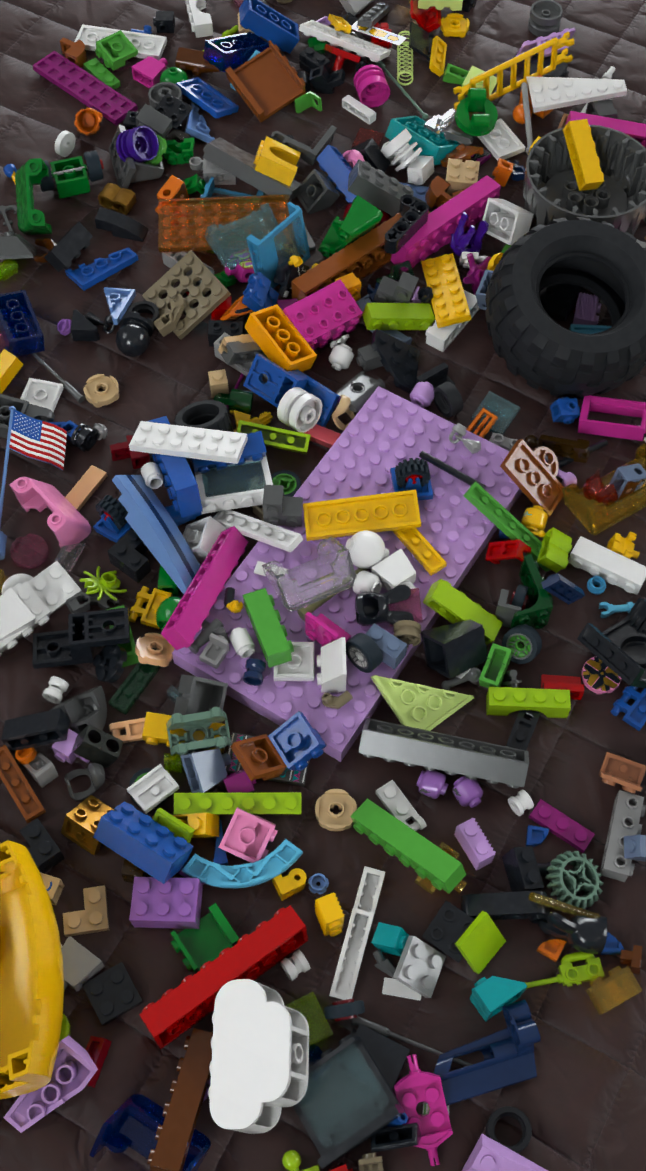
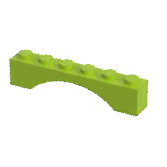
[174,792,302,815]

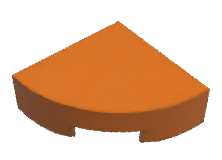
[536,939,567,962]

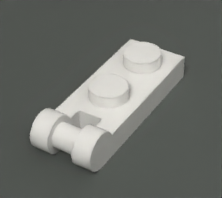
[375,780,427,831]

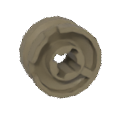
[393,620,421,647]

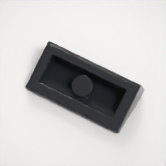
[371,1123,421,1153]

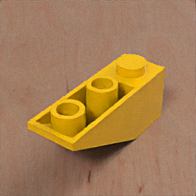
[152,813,219,838]

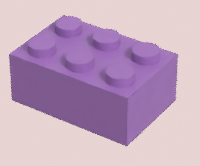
[129,877,203,929]

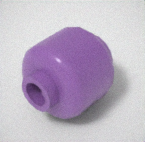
[416,770,449,799]
[452,776,483,808]

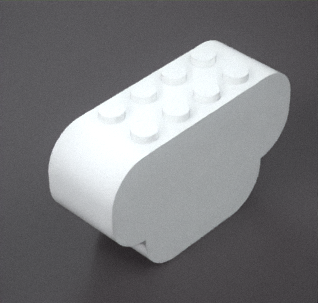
[208,979,309,1134]

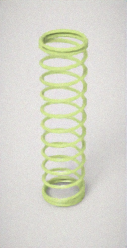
[397,30,413,86]

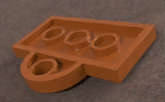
[500,439,567,517]

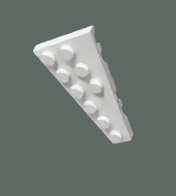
[526,76,627,113]

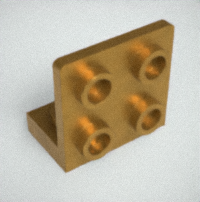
[61,795,114,855]

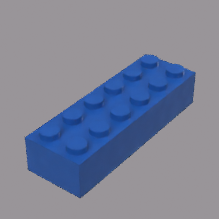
[146,416,203,518]

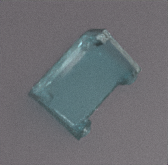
[204,203,285,269]

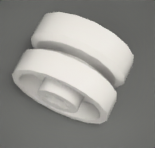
[277,387,322,433]

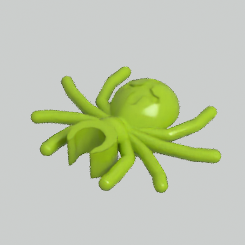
[80,566,127,601]

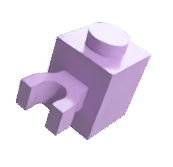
[52,729,90,764]

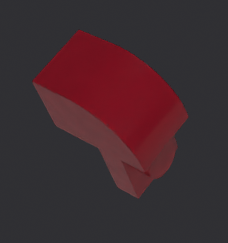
[109,435,150,469]

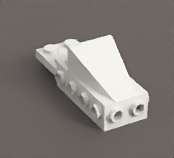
[0,561,81,656]

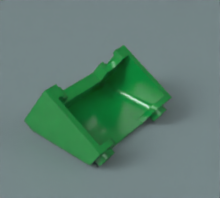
[15,158,52,235]
[318,195,383,258]

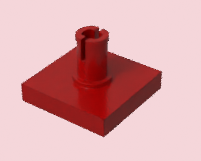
[324,44,361,71]

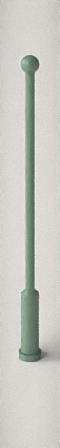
[375,61,428,120]

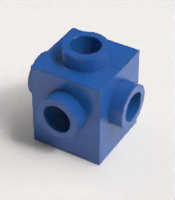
[550,397,580,424]

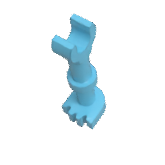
[599,601,635,618]

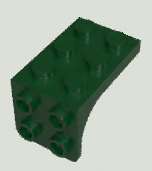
[510,554,553,629]

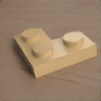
[63,885,109,937]

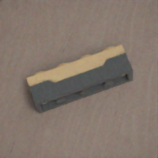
[218,334,267,365]

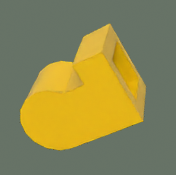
[272,868,307,901]

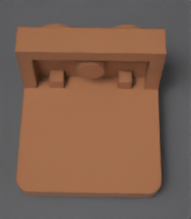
[599,752,646,794]

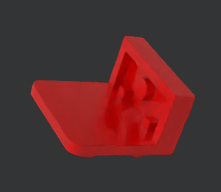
[410,0,441,33]

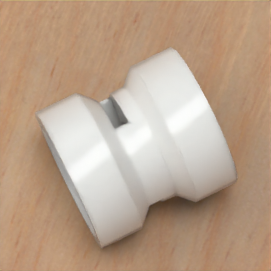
[42,676,69,704]
[280,950,311,981]

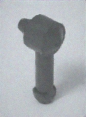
[441,666,481,690]

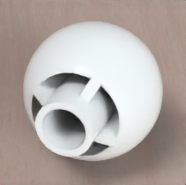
[345,530,389,569]

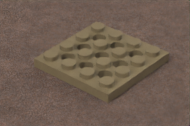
[142,250,231,340]

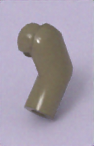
[321,690,353,709]

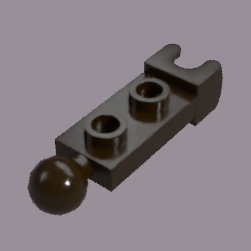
[524,434,591,463]

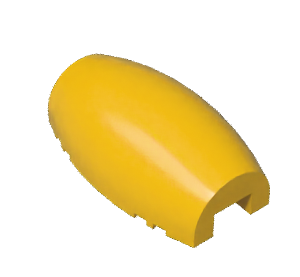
[0,840,64,1100]

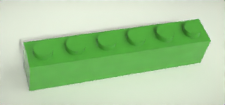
[351,798,466,894]

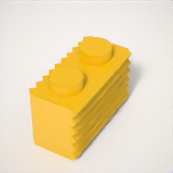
[315,893,345,937]

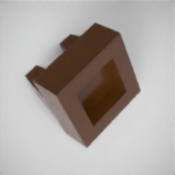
[620,945,643,975]

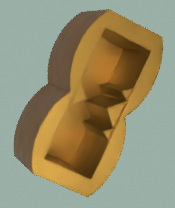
[98,183,136,215]

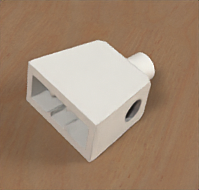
[371,549,417,596]

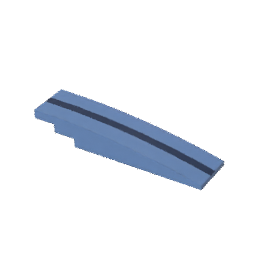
[112,475,201,594]

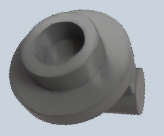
[502,670,522,688]

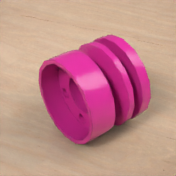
[353,64,390,108]

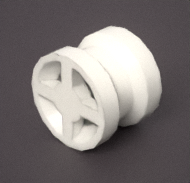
[508,790,534,816]

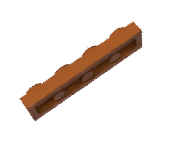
[0,745,46,823]

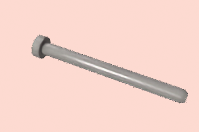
[521,82,533,155]

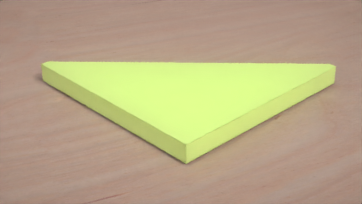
[371,675,474,731]

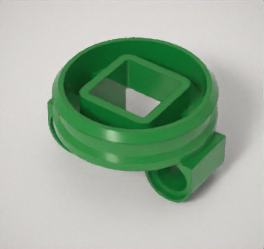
[455,88,498,136]

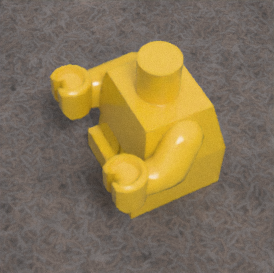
[607,532,640,559]

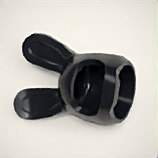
[355,585,414,626]
[538,912,607,954]

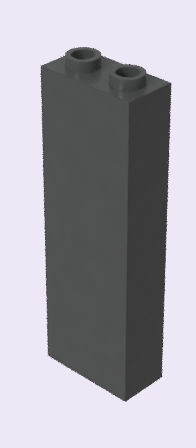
[203,137,302,205]

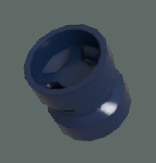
[243,658,266,686]

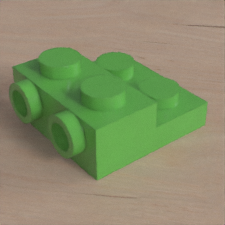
[95,30,138,71]

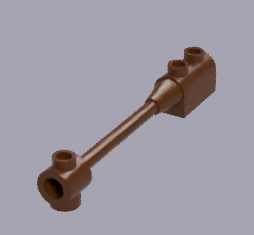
[175,47,236,76]

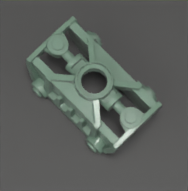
[166,707,232,756]

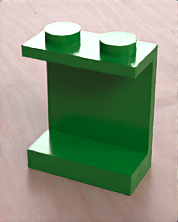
[170,903,239,974]

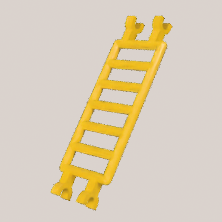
[453,31,575,110]

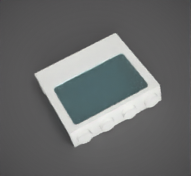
[194,456,273,514]

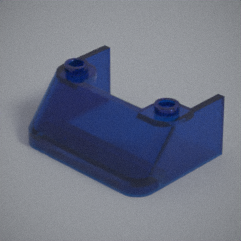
[89,1094,211,1171]

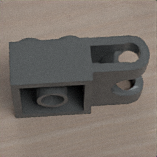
[0,394,55,439]

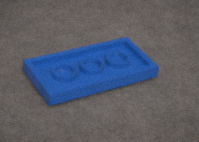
[176,77,239,118]

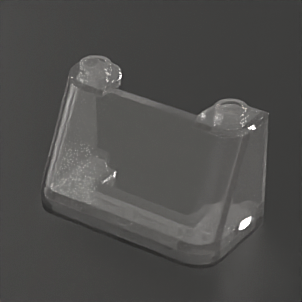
[262,537,357,611]

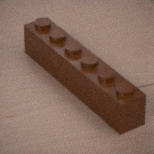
[147,1028,213,1171]

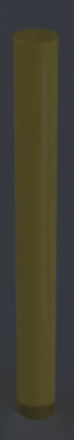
[528,892,600,919]

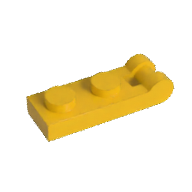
[328,14,352,34]

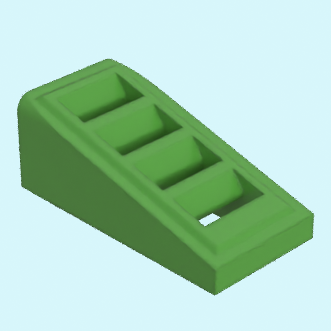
[442,63,469,85]

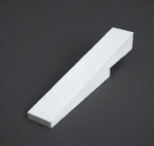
[329,866,385,1000]

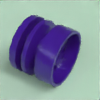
[116,126,159,163]

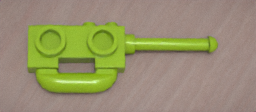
[525,952,605,990]

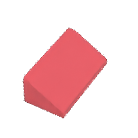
[305,424,341,448]

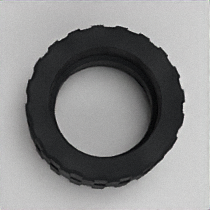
[174,400,234,432]

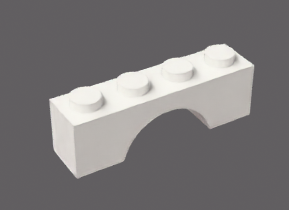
[184,0,213,38]

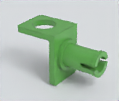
[294,91,322,113]

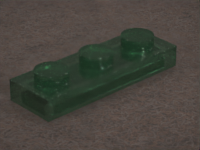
[108,662,160,715]

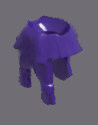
[450,212,489,257]

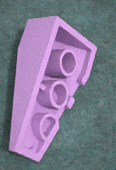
[3,1035,98,1133]
[462,1134,548,1171]

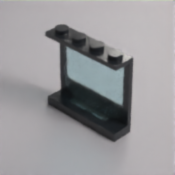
[293,1035,405,1169]

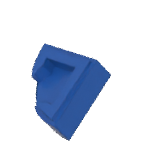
[525,825,549,847]
[601,932,624,955]

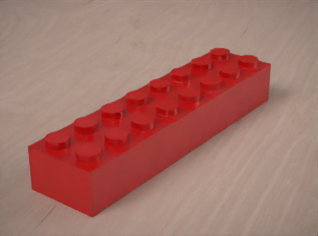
[139,905,308,1049]

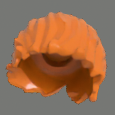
[74,108,103,136]

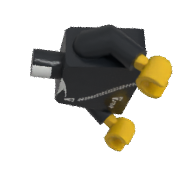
[274,255,318,298]

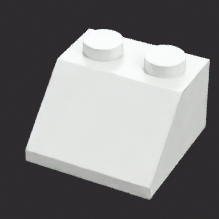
[183,516,226,563]
[317,637,347,693]

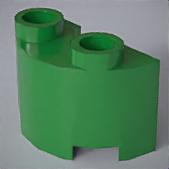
[163,137,195,165]

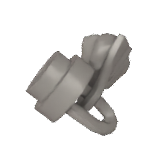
[449,423,481,454]

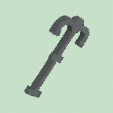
[0,205,17,234]

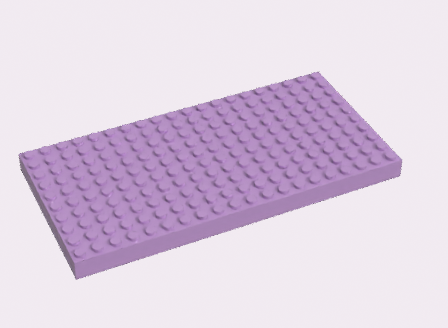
[172,386,522,762]

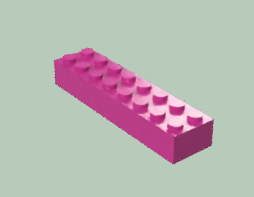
[391,175,501,272]

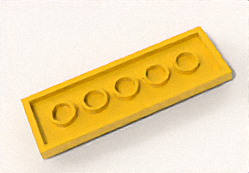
[421,253,471,328]
[303,489,421,541]

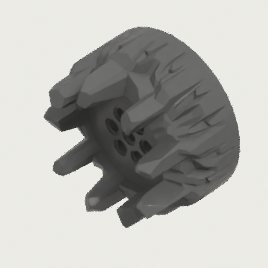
[522,125,646,236]

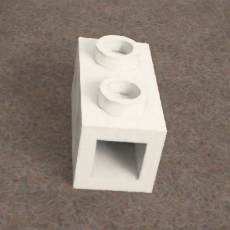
[407,155,434,186]

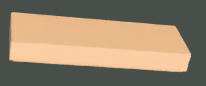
[65,465,108,511]

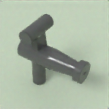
[188,618,230,654]

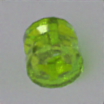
[164,753,182,773]

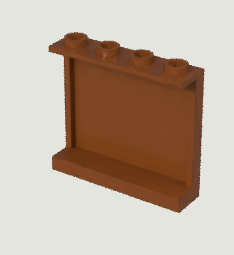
[225,40,306,123]

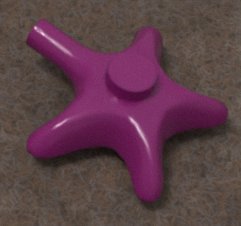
[463,253,491,296]

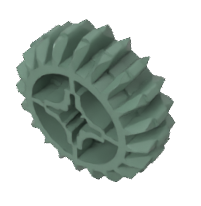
[545,851,604,911]

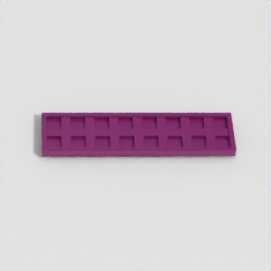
[32,51,138,125]

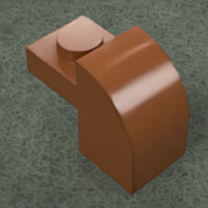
[60,37,87,68]
[425,176,453,208]

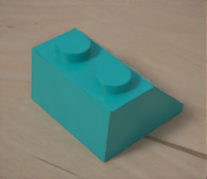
[470,976,527,1022]

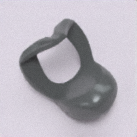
[64,763,105,801]

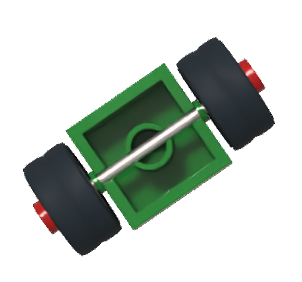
[40,150,104,198]

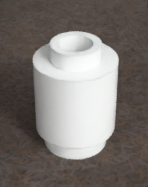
[141,462,163,489]
[229,627,255,658]

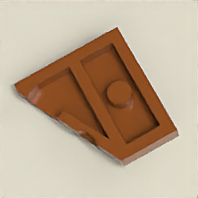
[441,144,484,167]

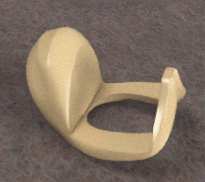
[332,395,356,431]

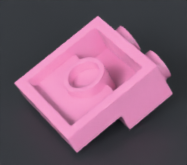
[218,807,278,863]

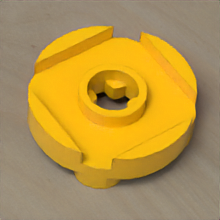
[440,13,470,38]

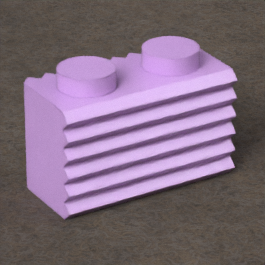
[573,292,601,325]
[454,818,496,870]

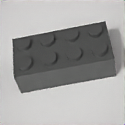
[348,159,413,217]

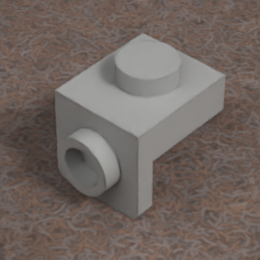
[199,633,230,669]

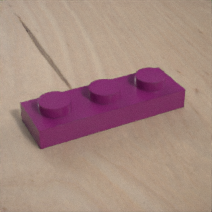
[529,799,595,853]

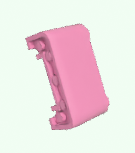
[9,477,91,553]

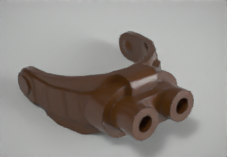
[34,238,57,263]

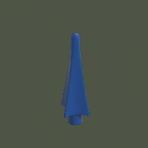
[213,819,229,866]

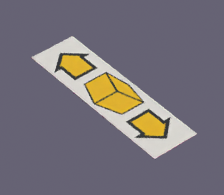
[351,21,406,45]

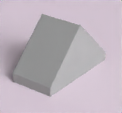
[23,752,59,788]

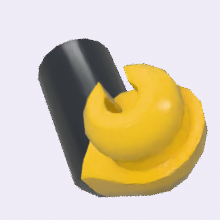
[224,587,243,613]

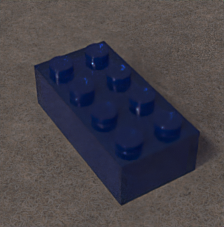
[203,32,269,72]
[0,290,45,356]

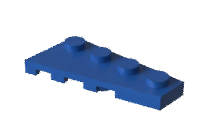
[65,247,139,291]

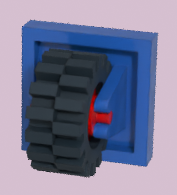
[390,458,433,501]
[93,495,132,543]

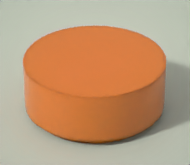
[15,747,37,764]

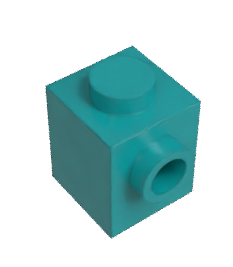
[371,922,409,957]

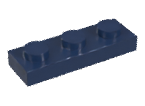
[541,573,585,605]

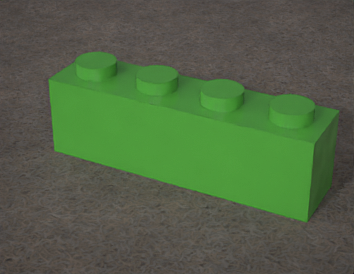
[243,588,294,668]

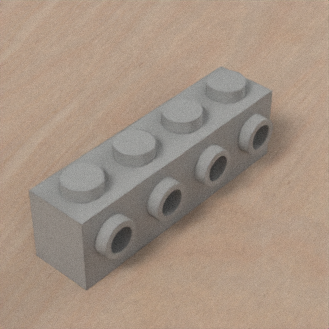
[600,790,646,882]

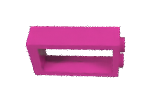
[578,395,646,441]

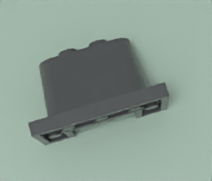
[109,125,164,189]

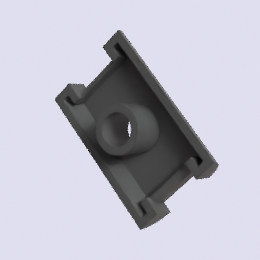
[335,371,385,413]

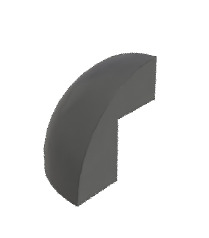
[49,685,107,738]

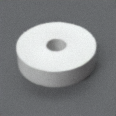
[55,130,76,157]

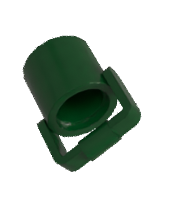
[214,389,253,414]

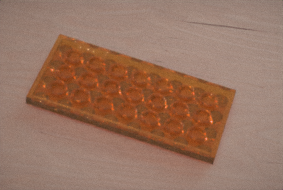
[158,195,292,252]

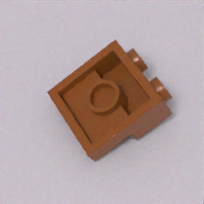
[230,734,287,781]

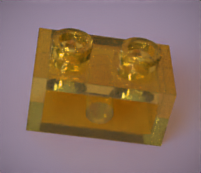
[585,966,643,1015]

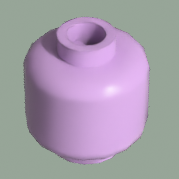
[410,382,434,408]

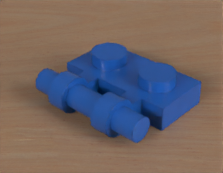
[610,686,646,731]

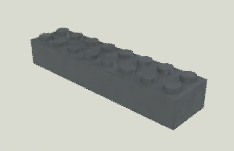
[358,718,529,788]

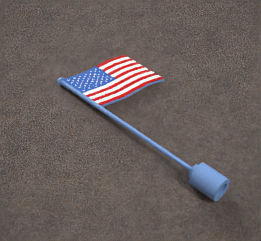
[0,406,67,560]

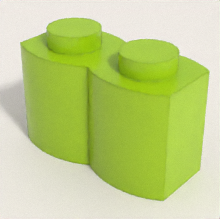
[537,527,572,573]

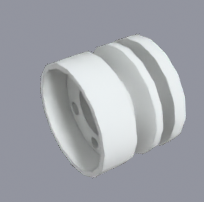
[380,129,423,172]

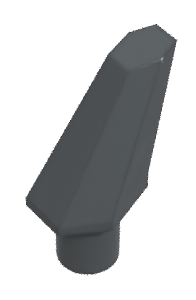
[373,949,396,979]

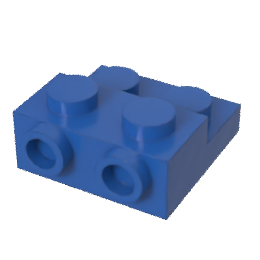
[242,272,279,312]
[268,711,327,771]

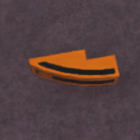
[220,295,253,321]

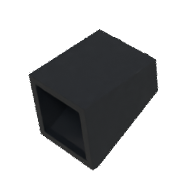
[421,619,488,679]

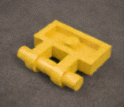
[129,586,173,629]

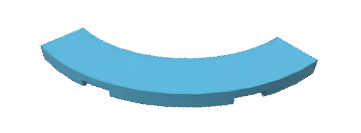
[182,839,303,889]

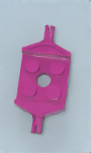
[394,1054,453,1166]

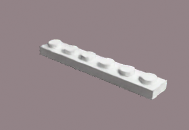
[213,510,303,552]

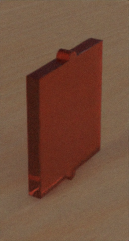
[352,128,384,147]

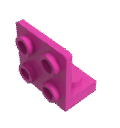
[305,612,351,646]

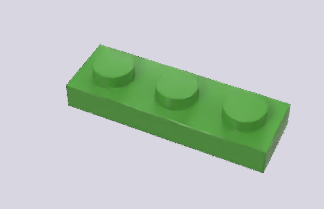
[83,58,121,90]

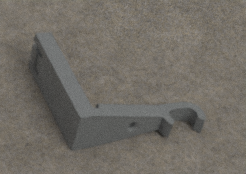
[271,125,337,166]

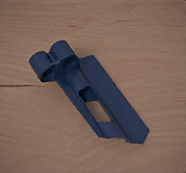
[434,1000,540,1106]

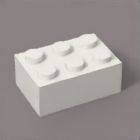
[482,198,534,245]

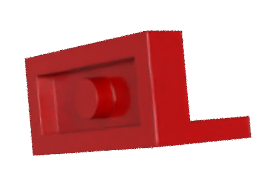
[541,674,584,700]

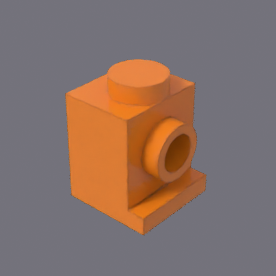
[492,158,514,187]

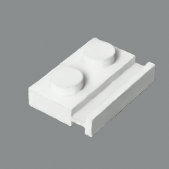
[127,763,180,814]

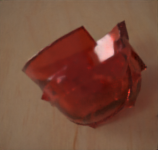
[583,469,618,506]

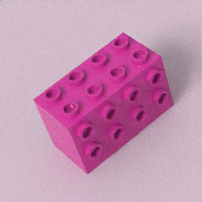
[283,279,363,350]

